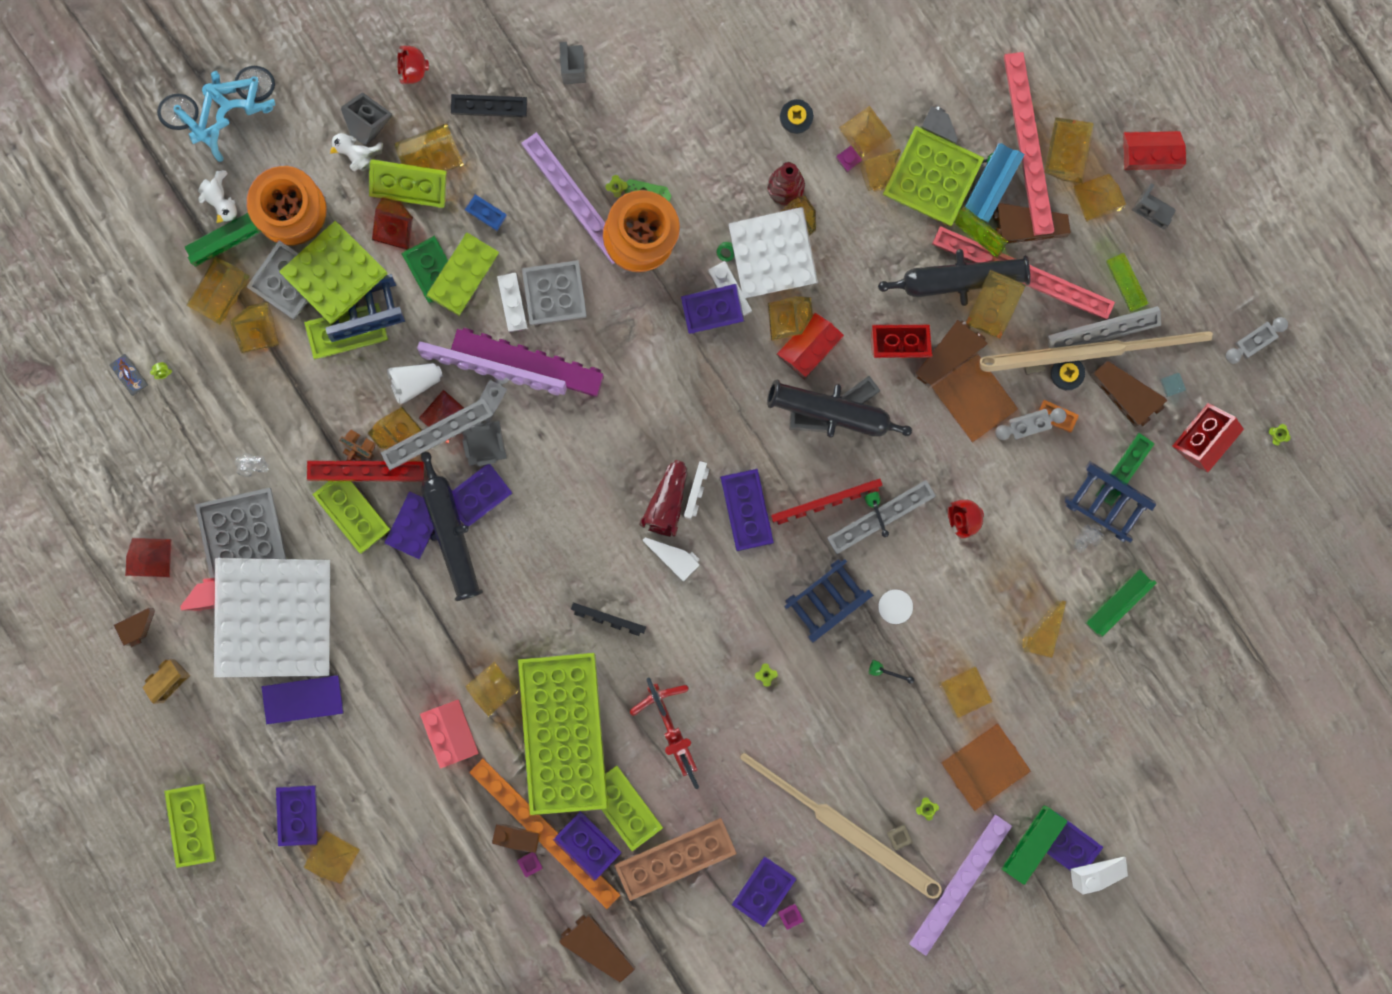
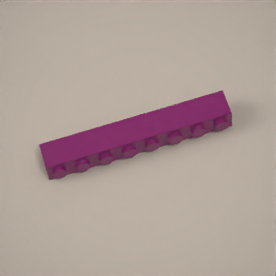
[451,327,604,398]

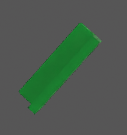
[185,213,262,267]
[1085,569,1157,637]
[1001,805,1067,885]

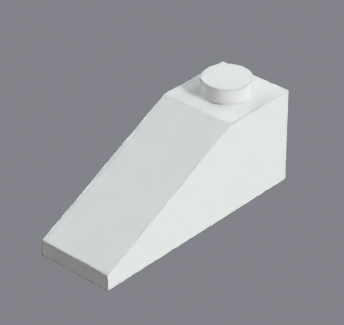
[643,538,700,582]
[1071,857,1128,894]

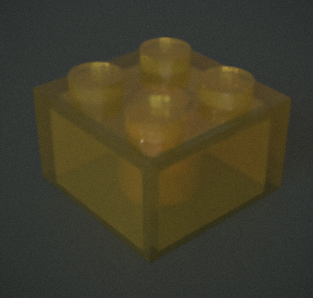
[938,666,993,718]

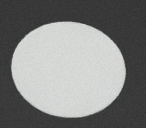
[878,590,913,624]

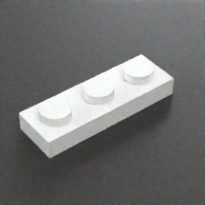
[708,261,752,316]
[497,273,528,333]
[684,461,709,520]

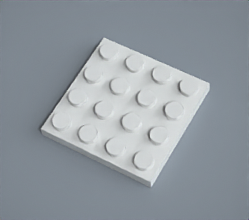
[729,207,818,298]

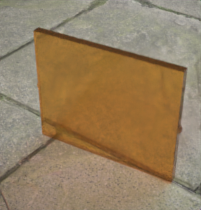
[932,354,1018,443]
[941,723,1031,811]

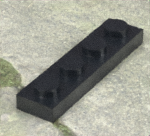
[450,94,528,118]
[571,602,647,636]

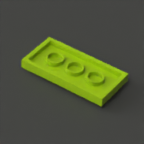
[369,159,447,208]
[427,232,499,316]
[304,303,389,360]
[312,481,391,554]
[601,765,663,851]
[164,784,216,868]

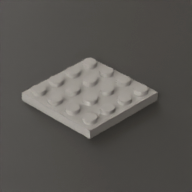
[195,488,287,578]

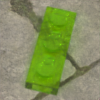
[954,207,1008,258]
[1106,253,1149,312]

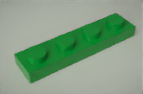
[1095,433,1155,507]

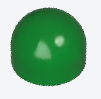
[716,242,735,262]

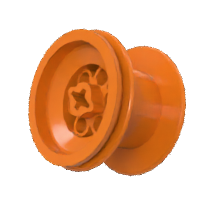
[247,166,327,246]
[603,190,680,272]

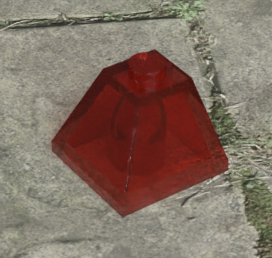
[372,197,413,250]
[419,390,464,443]
[125,538,172,577]

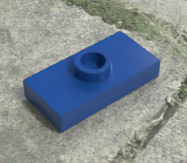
[465,194,507,231]

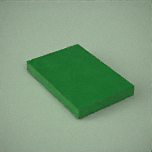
[401,235,448,304]

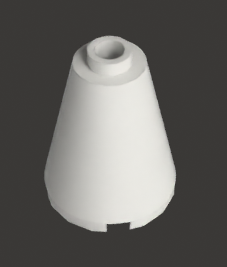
[387,363,443,405]

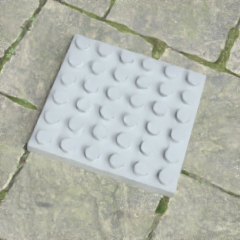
[214,558,330,677]

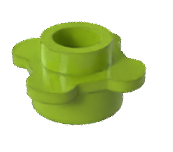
[605,175,628,198]
[150,362,172,379]
[1269,424,1291,446]
[755,663,778,687]
[916,797,939,821]

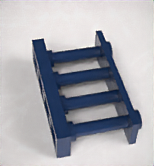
[325,274,405,342]
[1064,461,1156,543]
[783,559,874,643]

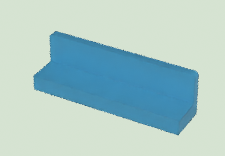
[963,143,1025,222]

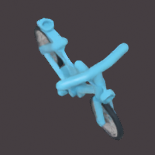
[157,65,275,162]

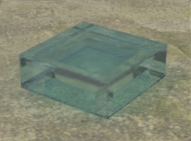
[1160,373,1186,397]

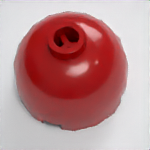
[397,46,429,84]
[948,499,984,539]

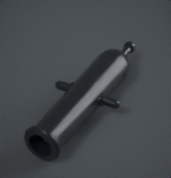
[878,249,1031,306]
[767,379,912,438]
[420,452,483,601]

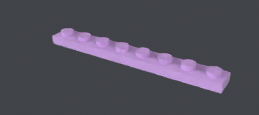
[521,132,615,264]
[417,341,567,395]
[909,815,1012,956]

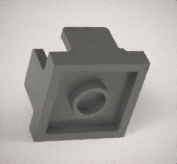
[462,420,507,466]

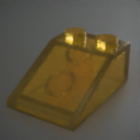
[966,270,1026,339]
[1022,600,1067,658]

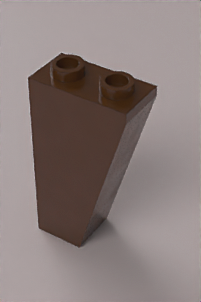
[993,203,1071,245]
[914,320,988,388]
[1090,361,1168,427]
[559,914,635,983]

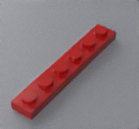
[307,460,424,482]
[770,478,883,525]

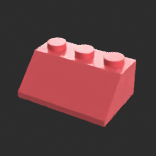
[180,578,215,611]
[420,699,479,769]

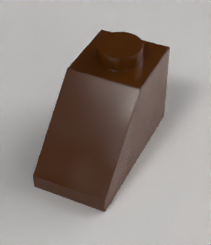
[114,608,155,648]
[492,824,540,853]

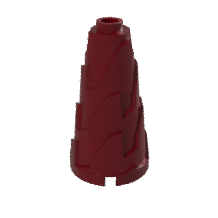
[767,162,805,206]
[639,460,688,537]

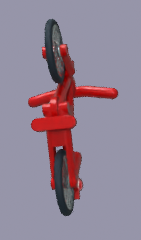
[630,677,699,789]

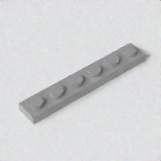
[1048,306,1161,348]
[381,398,493,470]
[827,480,936,554]

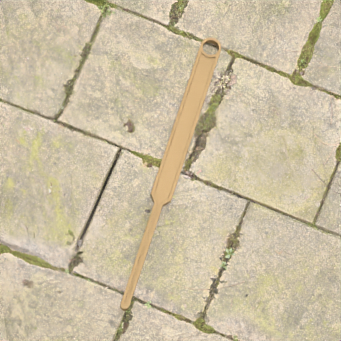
[980,331,1213,372]
[740,753,942,899]

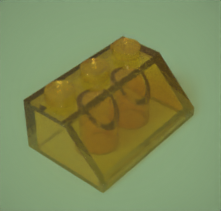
[1044,117,1094,184]
[394,123,464,171]
[186,257,250,325]

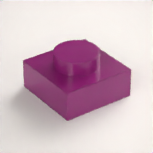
[836,145,862,172]
[517,852,543,878]
[778,903,804,930]

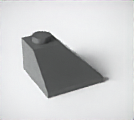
[341,92,392,145]

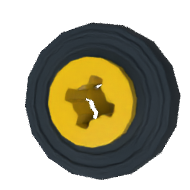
[780,99,814,134]
[1051,360,1085,391]

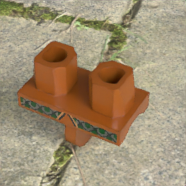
[339,429,376,461]

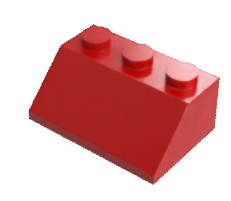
[1123,131,1186,170]
[776,313,844,380]
[871,325,932,358]
[1172,403,1244,473]

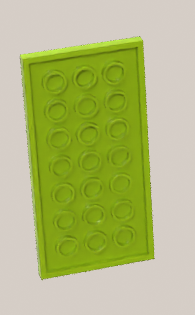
[518,653,608,815]

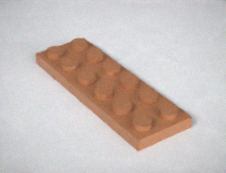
[614,818,737,901]

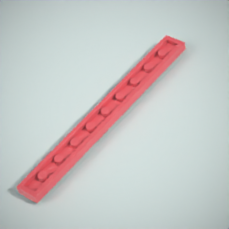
[1004,52,1054,235]
[932,226,1115,320]

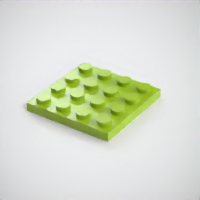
[883,126,984,227]
[279,221,388,325]

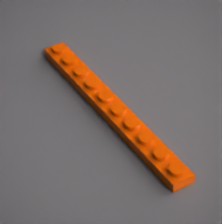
[469,758,621,909]

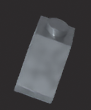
[921,106,958,144]

